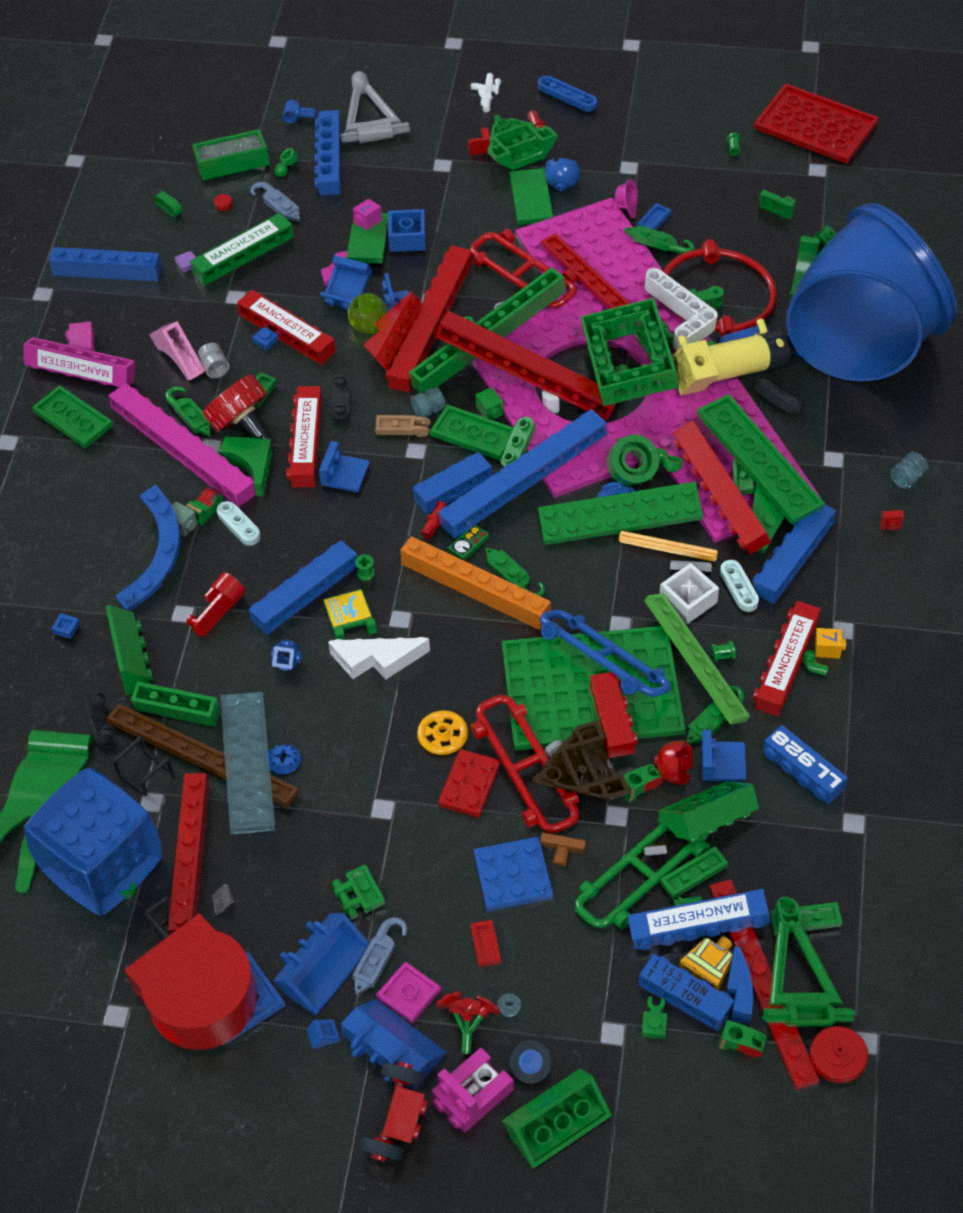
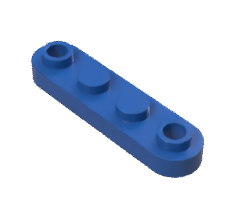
[538,76,597,112]

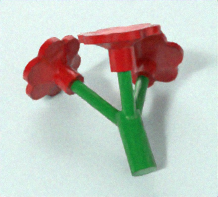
[436,991,500,1054]

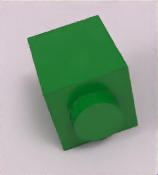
[475,387,504,420]

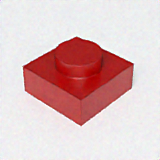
[880,510,904,530]

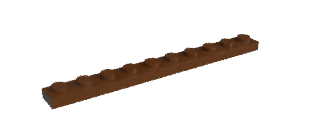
[107,704,299,808]

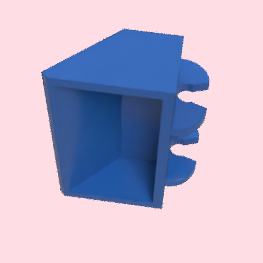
[273,913,370,1016]
[341,999,447,1090]

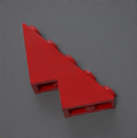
[363,292,422,370]

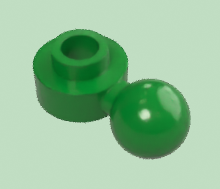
[274,148,298,177]
[657,448,683,472]

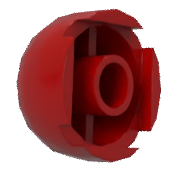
[655,741,693,785]

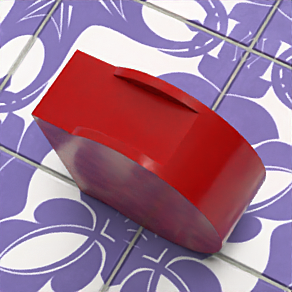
[125,913,258,1050]

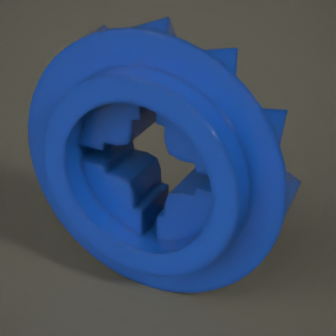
[266,743,301,774]

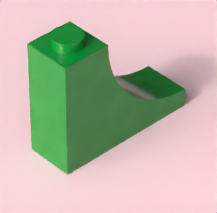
[789,236,820,304]
[219,437,273,496]

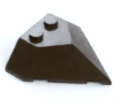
[532,721,631,800]

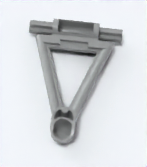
[340,71,410,144]

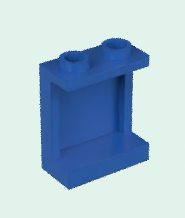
[320,255,372,311]

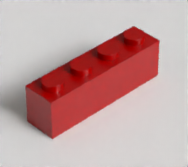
[590,672,638,758]

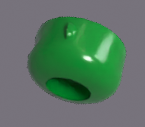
[607,435,659,486]

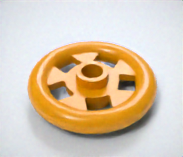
[417,710,468,755]

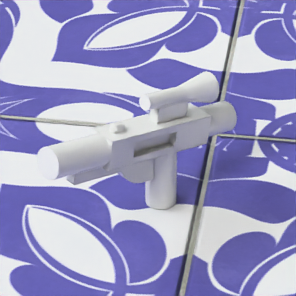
[471,73,501,112]

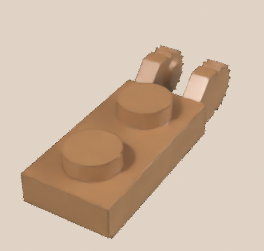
[375,415,430,437]

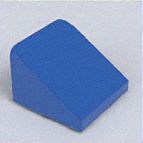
[307,1019,340,1048]

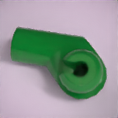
[802,650,829,676]

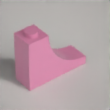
[149,321,205,381]

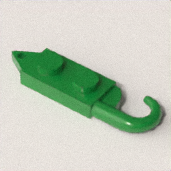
[624,225,695,254]
[165,386,211,436]
[485,548,545,597]
[686,685,745,745]

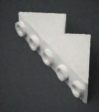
[328,637,430,680]

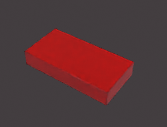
[470,920,501,968]

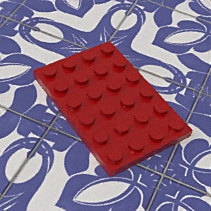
[754,83,879,164]

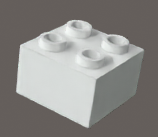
[660,563,719,624]

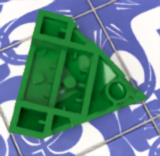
[488,115,558,170]

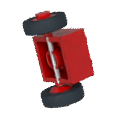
[359,1061,428,1161]

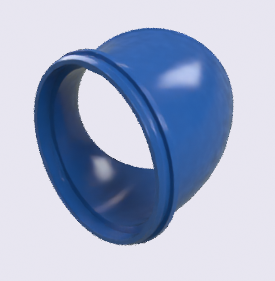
[786,203,957,381]

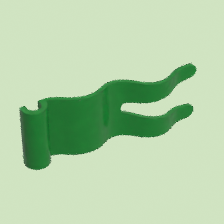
[0,729,94,894]

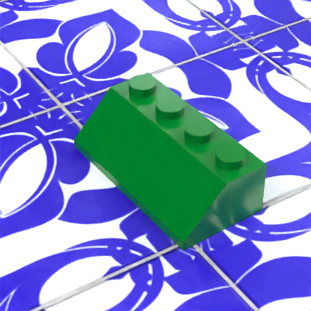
[106,605,153,695]
[658,781,759,842]
[502,1069,612,1169]

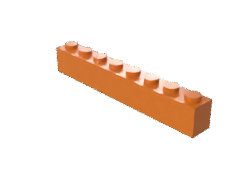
[400,536,551,630]

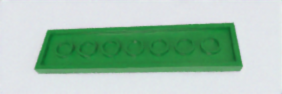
[696,394,825,525]
[538,482,703,545]

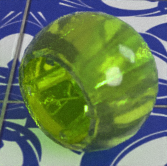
[347,293,387,334]

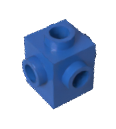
[271,640,303,671]

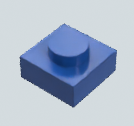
[252,327,279,351]
[51,613,80,639]

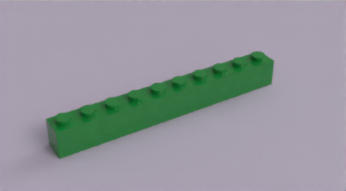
[409,267,566,397]

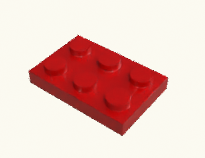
[438,749,501,818]

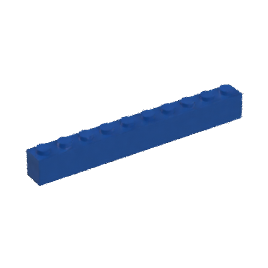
[438,409,607,539]

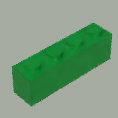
[130,681,222,727]

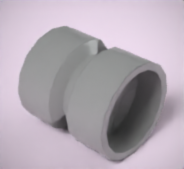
[197,343,229,378]

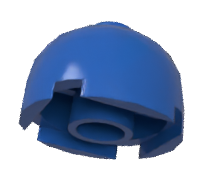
[545,158,581,191]

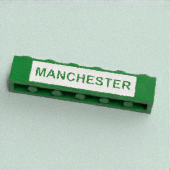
[190,213,294,286]

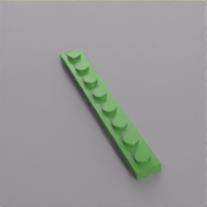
[645,593,750,724]

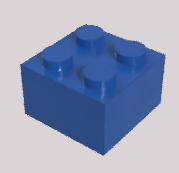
[388,209,426,252]

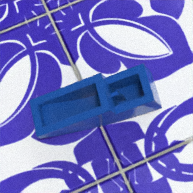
[727,947,753,1024]

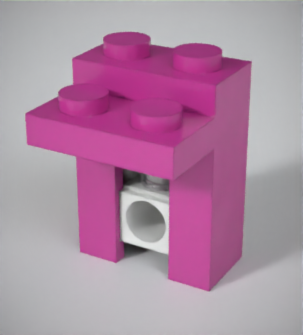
[431,1048,514,1133]

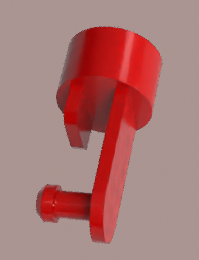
[187,572,246,636]

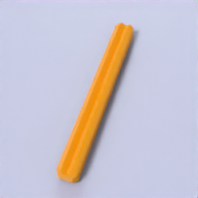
[619,531,718,562]

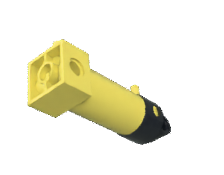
[672,319,798,396]

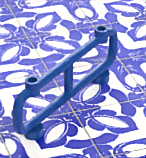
[540,609,671,697]

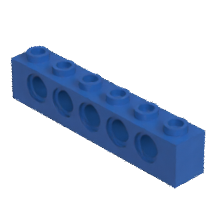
[315,110,340,195]

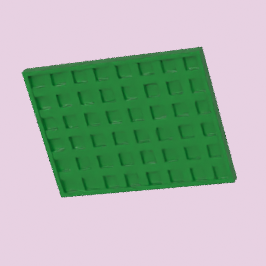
[502,626,685,751]

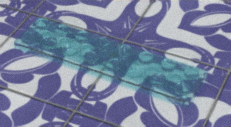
[221,692,275,834]

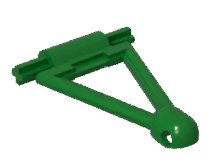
[762,897,855,1027]

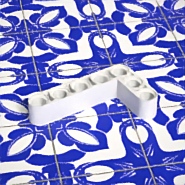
[644,268,718,350]

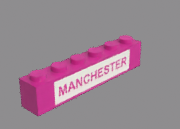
[24,337,135,388]

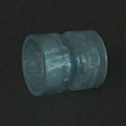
[411,386,446,417]
[890,452,928,489]

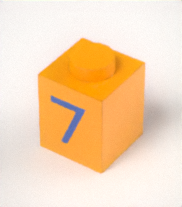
[815,628,846,658]

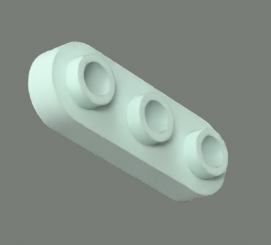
[217,501,260,545]
[720,560,759,612]

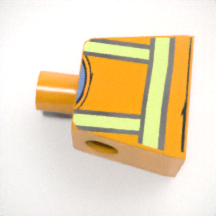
[680,936,733,991]

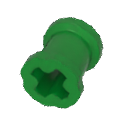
[355,555,375,581]
[711,641,736,663]

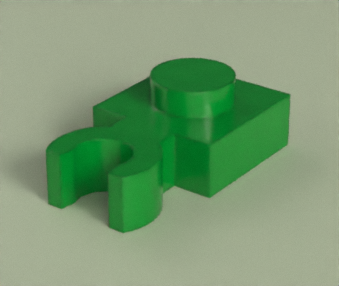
[642,997,667,1039]

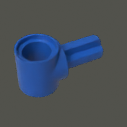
[282,100,317,123]

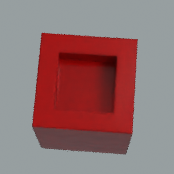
[468,128,490,155]

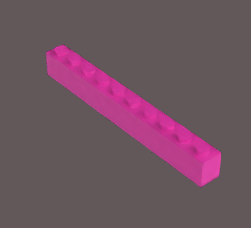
[108,383,256,508]

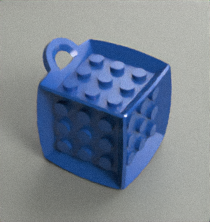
[24,768,162,916]

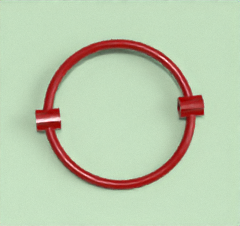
[663,240,777,338]

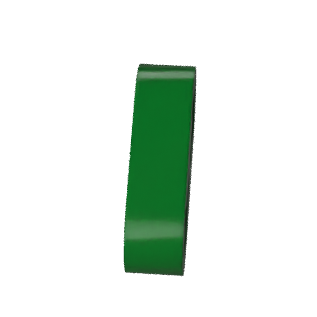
[154,191,183,218]

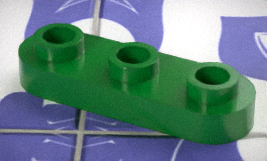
[500,417,536,467]

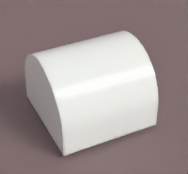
[542,390,559,413]

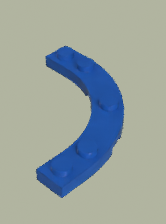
[115,484,181,611]

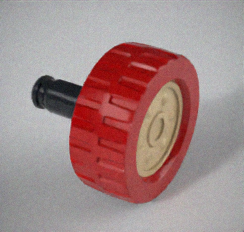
[203,374,272,439]

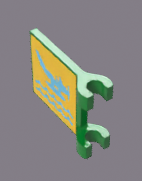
[323,589,377,640]

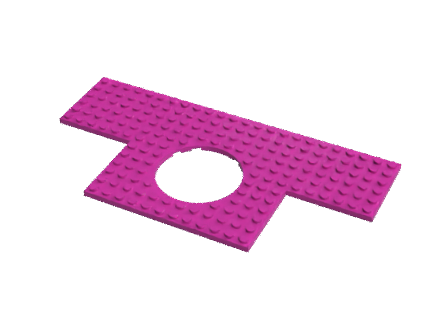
[472,198,821,543]

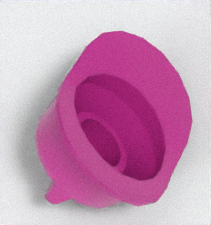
[614,179,638,219]

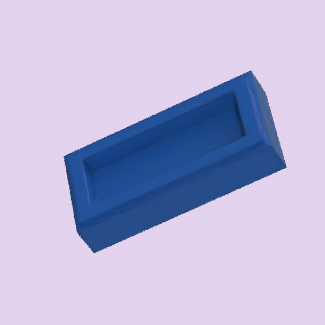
[637,203,671,230]

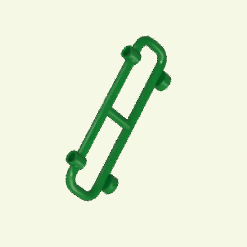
[575,817,710,929]

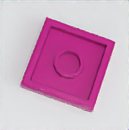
[376,962,441,1024]

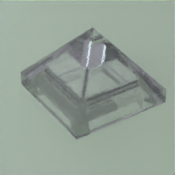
[213,884,234,915]

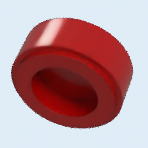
[214,194,232,211]

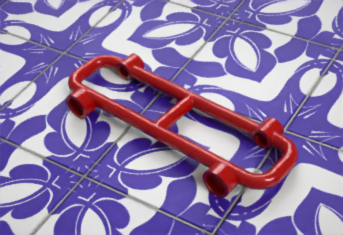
[470,229,578,308]
[471,695,579,833]

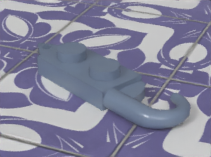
[251,182,300,222]
[352,917,407,995]

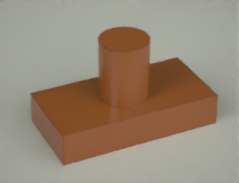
[540,833,587,866]

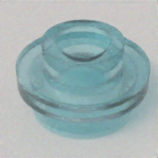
[498,994,521,1017]

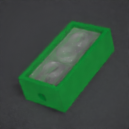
[192,129,270,180]

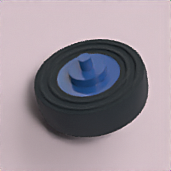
[509,1040,552,1084]

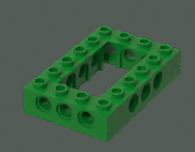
[580,298,679,406]

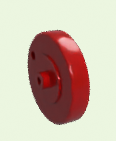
[810,1026,868,1083]

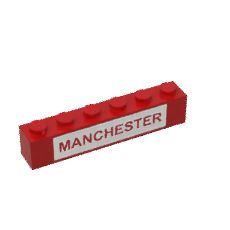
[237,290,336,365]
[287,386,322,487]
[753,601,821,717]

